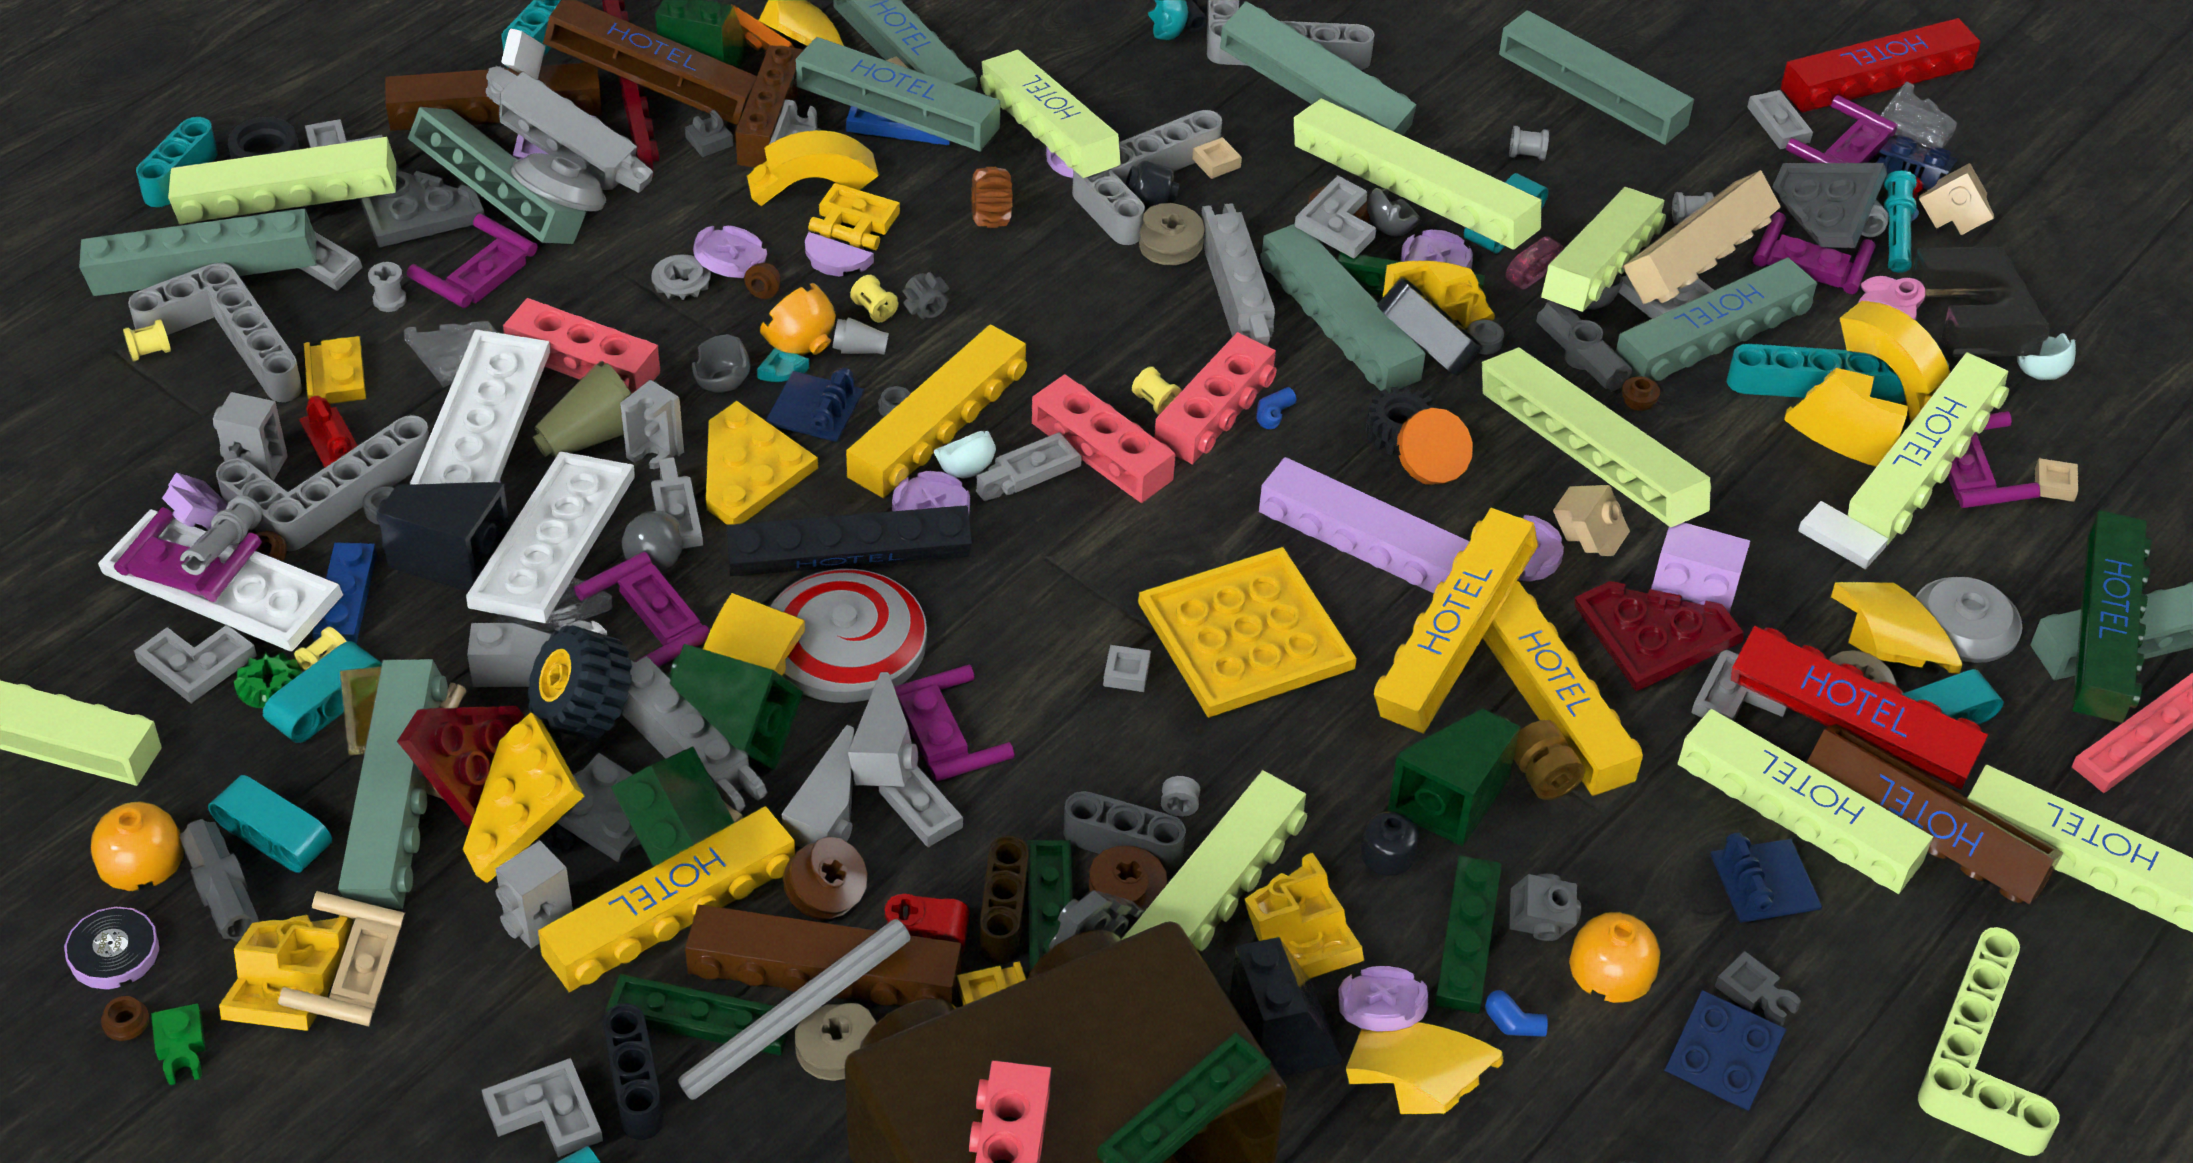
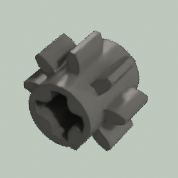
[903,272,949,319]

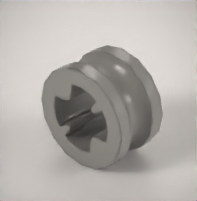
[1161,776,1200,816]

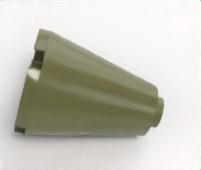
[532,361,631,458]

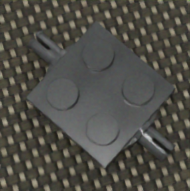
[556,753,641,862]

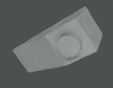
[467,623,551,687]
[848,672,918,787]
[782,725,854,848]

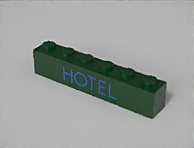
[2072,510,2152,723]

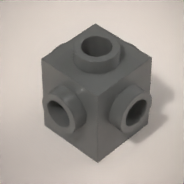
[1509,874,1581,941]

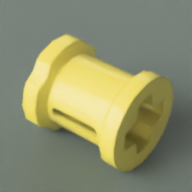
[850,275,899,323]
[123,319,171,362]
[1132,367,1182,415]
[294,627,347,671]

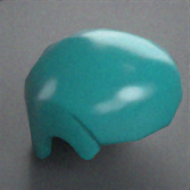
[1148,0,1188,40]

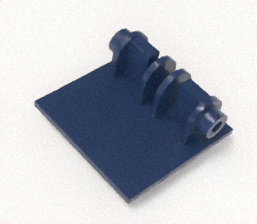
[1877,136,1957,190]
[766,368,864,442]
[1710,833,1822,923]
[1664,990,1787,1111]

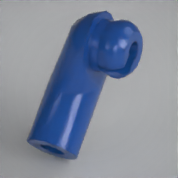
[1256,387,1297,430]
[1485,990,1548,1037]

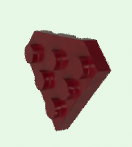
[1575,581,1744,692]
[397,706,525,829]

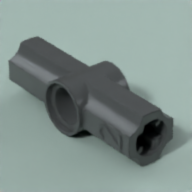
[1536,301,1632,392]
[179,819,259,942]

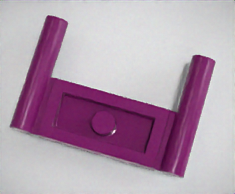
[1786,95,1898,163]
[1753,212,1876,294]
[407,214,538,308]
[1948,411,2040,508]
[114,507,262,602]
[574,551,710,667]
[894,665,1014,782]

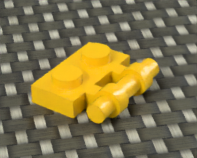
[808,183,900,250]

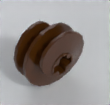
[783,837,868,920]
[1088,846,1167,911]

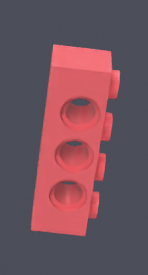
[503,298,660,394]
[1155,332,1277,465]
[1032,374,1176,503]
[969,1061,1051,1163]

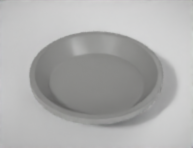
[511,153,606,211]
[1915,577,2022,663]

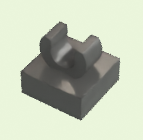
[685,110,733,157]

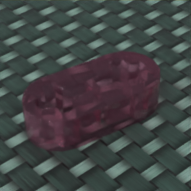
[1506,236,1565,289]

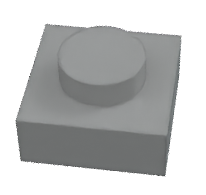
[1103,645,1151,692]

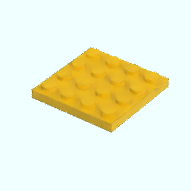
[1138,547,1357,718]

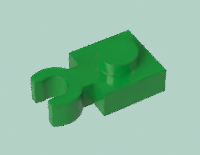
[151,1003,206,1085]

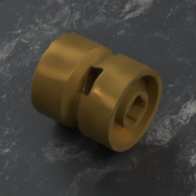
[1513,720,1585,800]

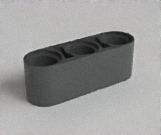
[1063,791,1186,872]

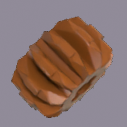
[971,167,1013,228]

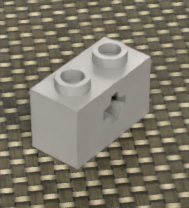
[213,392,288,481]
[495,840,573,949]

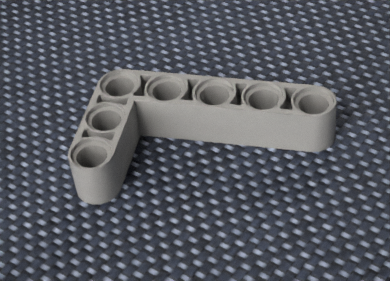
[1207,0,1375,70]
[1072,110,1222,245]
[128,263,302,402]
[216,415,429,551]

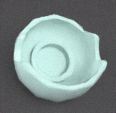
[2017,333,2076,380]
[934,431,996,478]

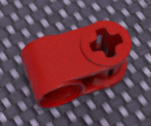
[885,894,970,954]

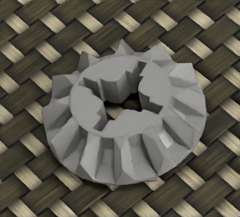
[651,254,711,300]

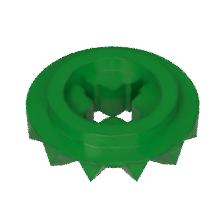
[234,652,302,709]

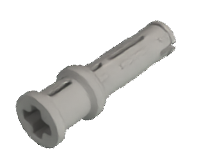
[180,495,262,575]

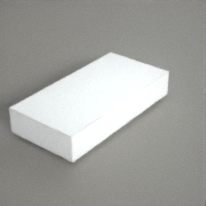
[501,29,546,79]
[1798,501,1888,569]

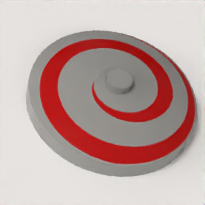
[770,569,927,703]

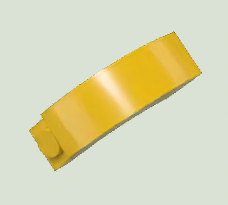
[747,130,879,206]
[1840,301,1950,422]

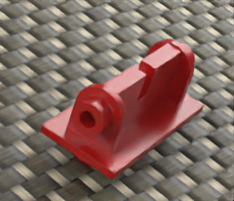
[299,396,358,468]

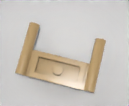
[278,891,405,1027]

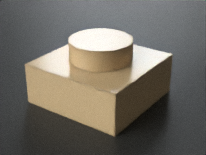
[1192,137,1242,179]
[2035,458,2078,502]

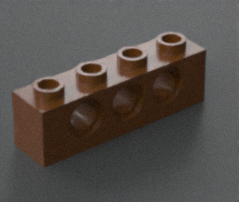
[735,45,803,167]

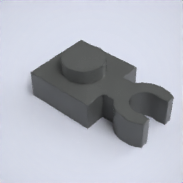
[1715,951,1801,1027]

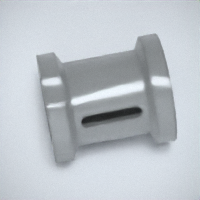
[1509,126,1549,161]
[1672,192,1714,224]
[368,262,407,312]

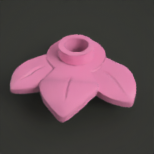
[1858,276,1925,320]

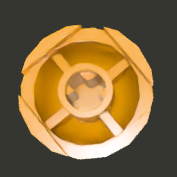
[760,283,836,356]
[91,801,184,891]
[1569,912,1660,1003]

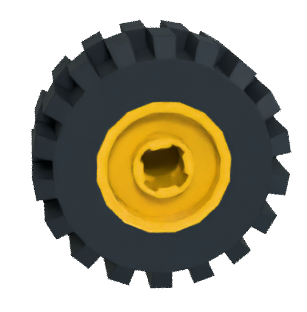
[528,625,632,740]

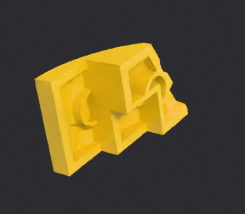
[758,0,844,46]
[1383,261,1495,328]
[1784,368,1908,467]
[1831,582,1963,674]
[703,593,805,676]
[1245,853,1364,979]
[219,915,354,1031]
[1346,1022,1503,1114]

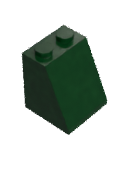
[655,0,749,69]
[669,644,804,770]
[1388,709,1520,847]
[611,746,735,866]

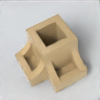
[1919,163,1994,235]
[1553,485,1630,556]

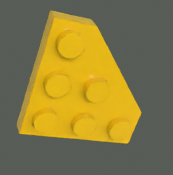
[706,401,818,525]
[463,712,584,883]

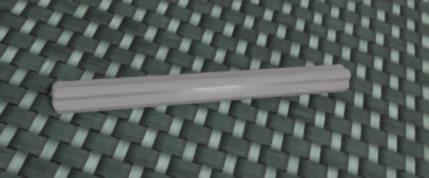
[678,919,910,1100]

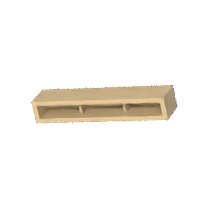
[1623,170,1781,304]

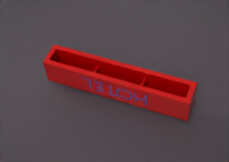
[1780,18,1981,113]
[1730,626,1988,790]

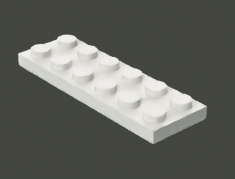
[410,329,550,484]
[466,452,635,623]
[98,509,343,652]

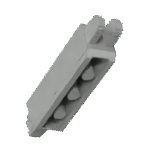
[486,65,653,193]
[1201,203,1275,347]
[621,656,767,812]

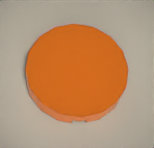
[1397,408,1473,485]

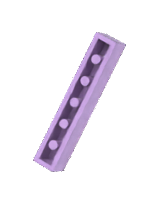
[1259,457,1470,593]

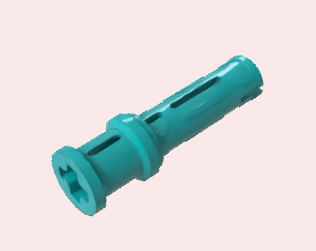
[1884,171,1917,273]

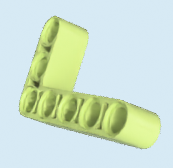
[1918,927,2060,1156]

